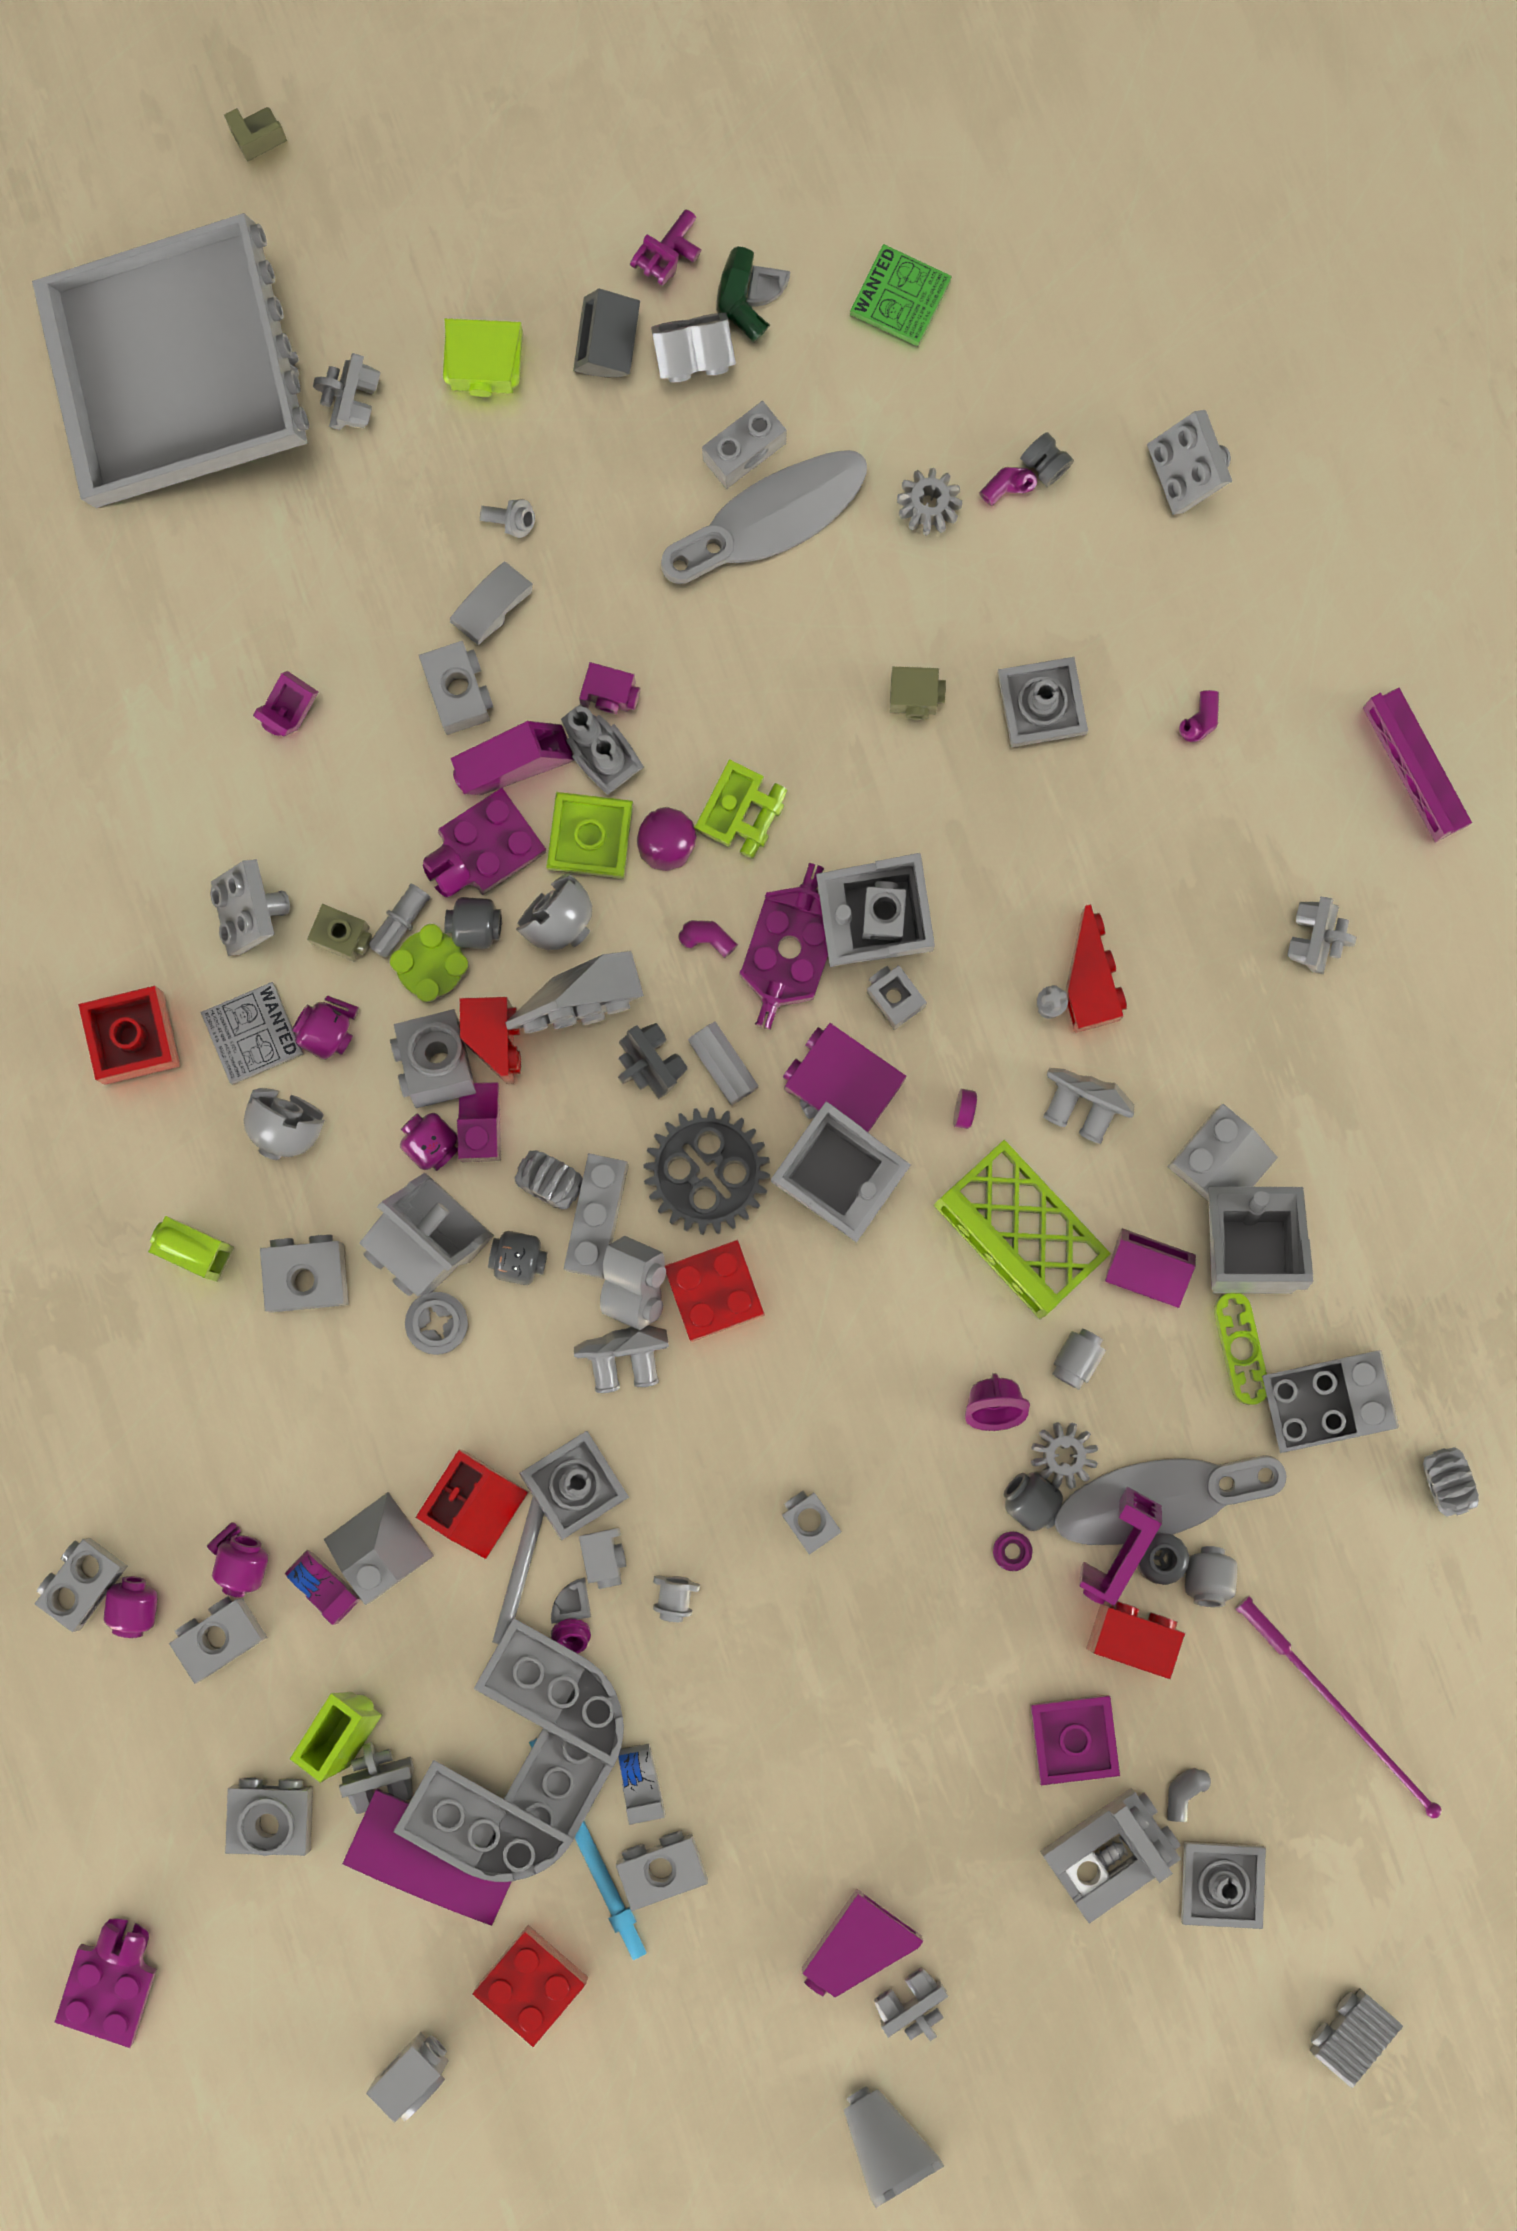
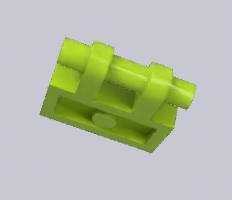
[694,759,788,859]

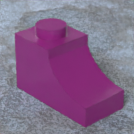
[457,1082,501,1163]

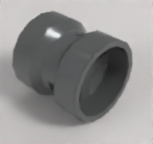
[1020,432,1074,487]

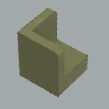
[224,107,287,162]

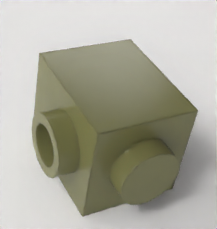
[890,666,946,720]
[307,904,372,962]

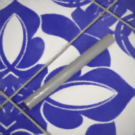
[492,1497,544,1644]

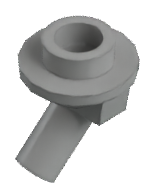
[480,499,535,538]

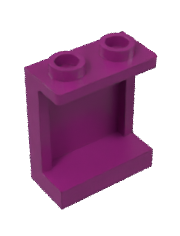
[783,1023,907,1132]

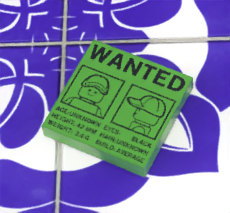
[850,244,952,347]

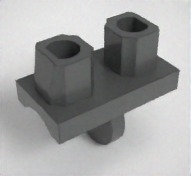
[618,1023,687,1099]

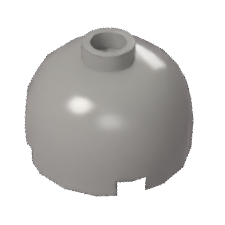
[516,873,592,951]
[244,1088,325,1160]

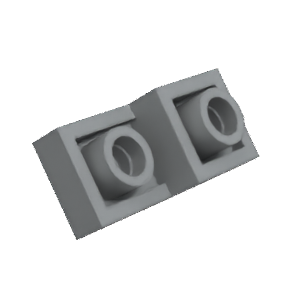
[450,561,533,645]

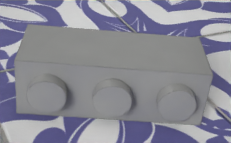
[564,1153,629,1279]

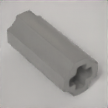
[688,1021,758,1105]

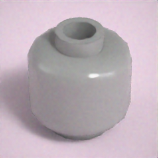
[1185,1546,1238,1607]

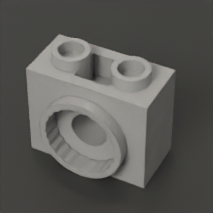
[390,1009,476,1108]
[260,1235,349,1313]
[225,1778,313,1856]
[366,2032,449,2123]

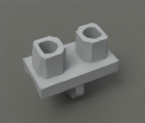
[313,353,380,430]
[1288,896,1357,974]
[339,1742,414,1814]
[874,1967,948,2041]

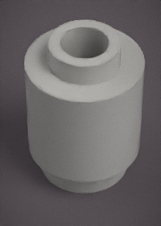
[1052,1328,1106,1390]

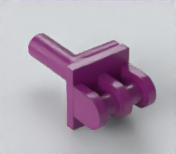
[630,209,701,286]

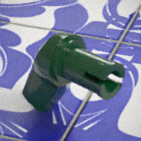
[716,246,770,343]

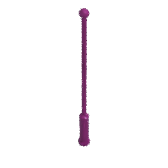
[1235,1596,1442,1819]

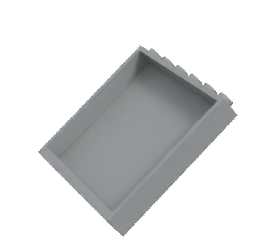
[32,213,309,508]

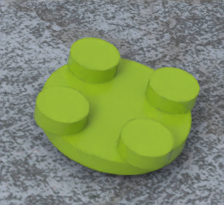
[390,924,469,1002]

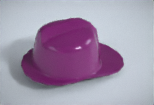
[965,1373,1030,1431]

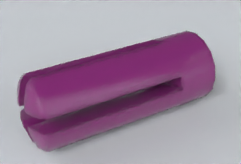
[324,996,359,1020]
[207,1522,241,1555]

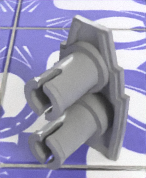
[561,705,644,795]
[1043,1068,1134,1144]
[574,1325,669,1393]

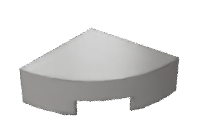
[747,265,790,307]
[551,1577,591,1624]

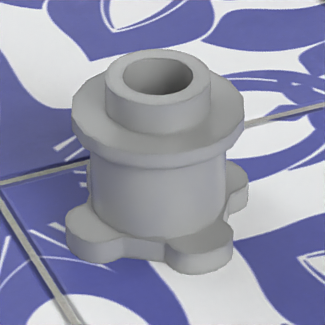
[653,1576,700,1622]

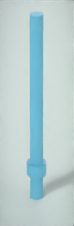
[529,1738,647,1960]

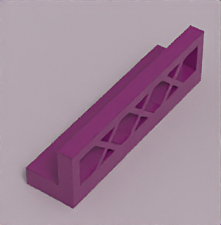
[1363,688,1472,843]

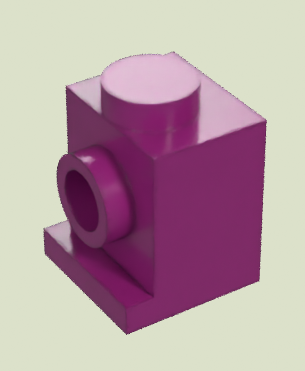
[579,662,640,714]

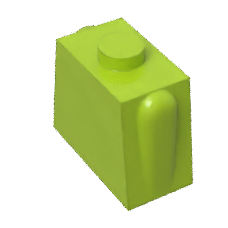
[443,318,524,397]
[148,1216,234,1282]
[290,1692,382,1783]

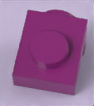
[253,671,319,736]

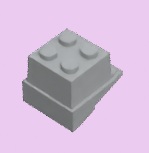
[816,853,935,967]
[771,1101,911,1243]
[360,1173,494,1296]
[1207,1187,1313,1294]

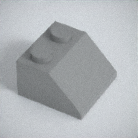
[1167,1104,1278,1202]

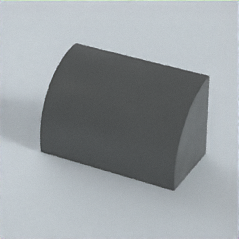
[573,288,640,377]

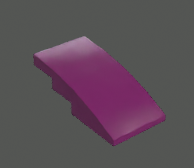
[342,1788,512,1926]

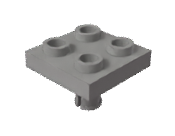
[1147,410,1232,515]
[997,657,1088,747]
[210,859,290,956]
[519,1431,629,1540]
[1181,1842,1266,1929]

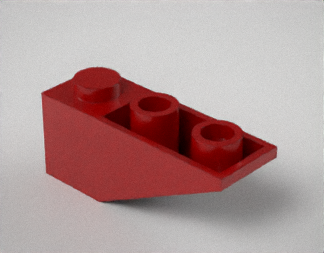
[1065,904,1127,1033]

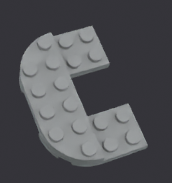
[394,1618,624,1882]

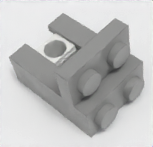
[1040,1788,1181,1924]

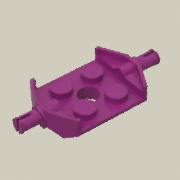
[739,863,828,1030]

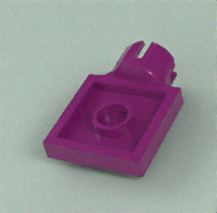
[422,788,546,897]
[54,1918,157,2048]

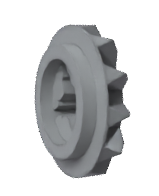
[405,1292,468,1355]

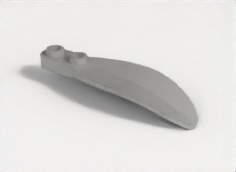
[661,450,867,584]
[1055,1455,1287,1545]

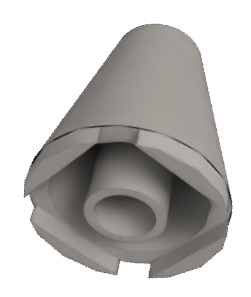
[844,2086,944,2208]

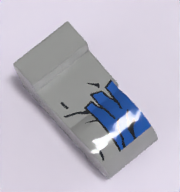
[618,1744,666,1825]

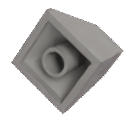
[324,1492,434,1605]

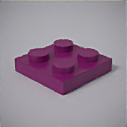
[1030,1695,1120,1786]

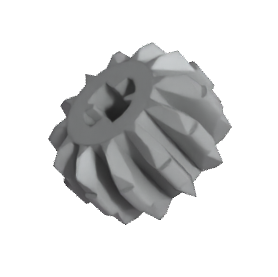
[897,468,962,535]
[515,1150,583,1209]
[1031,1422,1098,1489]
[1423,1447,1479,1517]

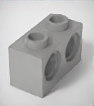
[35,1538,128,1632]

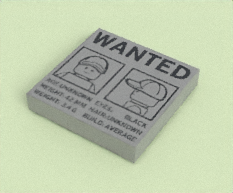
[201,982,303,1085]

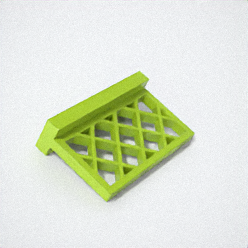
[934,1139,1111,1319]

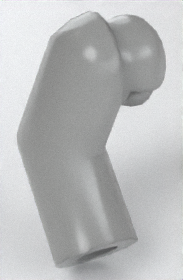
[1167,1768,1211,1822]

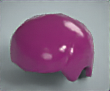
[637,807,697,871]

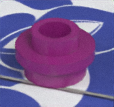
[993,1531,1033,1571]
[551,1618,591,1654]

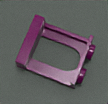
[1079,1486,1162,1606]

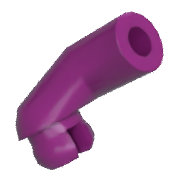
[979,467,1037,506]
[1179,690,1219,742]
[678,920,738,958]

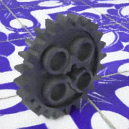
[644,1107,770,1235]

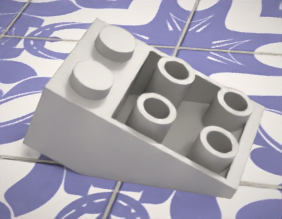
[505,951,644,1033]
[1262,1350,1399,1453]

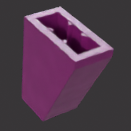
[451,721,574,795]
[802,1889,923,1997]

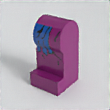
[285,1550,361,1625]

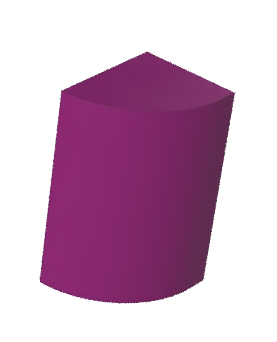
[1105,1228,1196,1308]

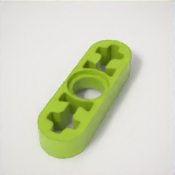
[1214,1293,1267,1405]

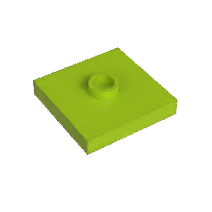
[546,792,633,879]

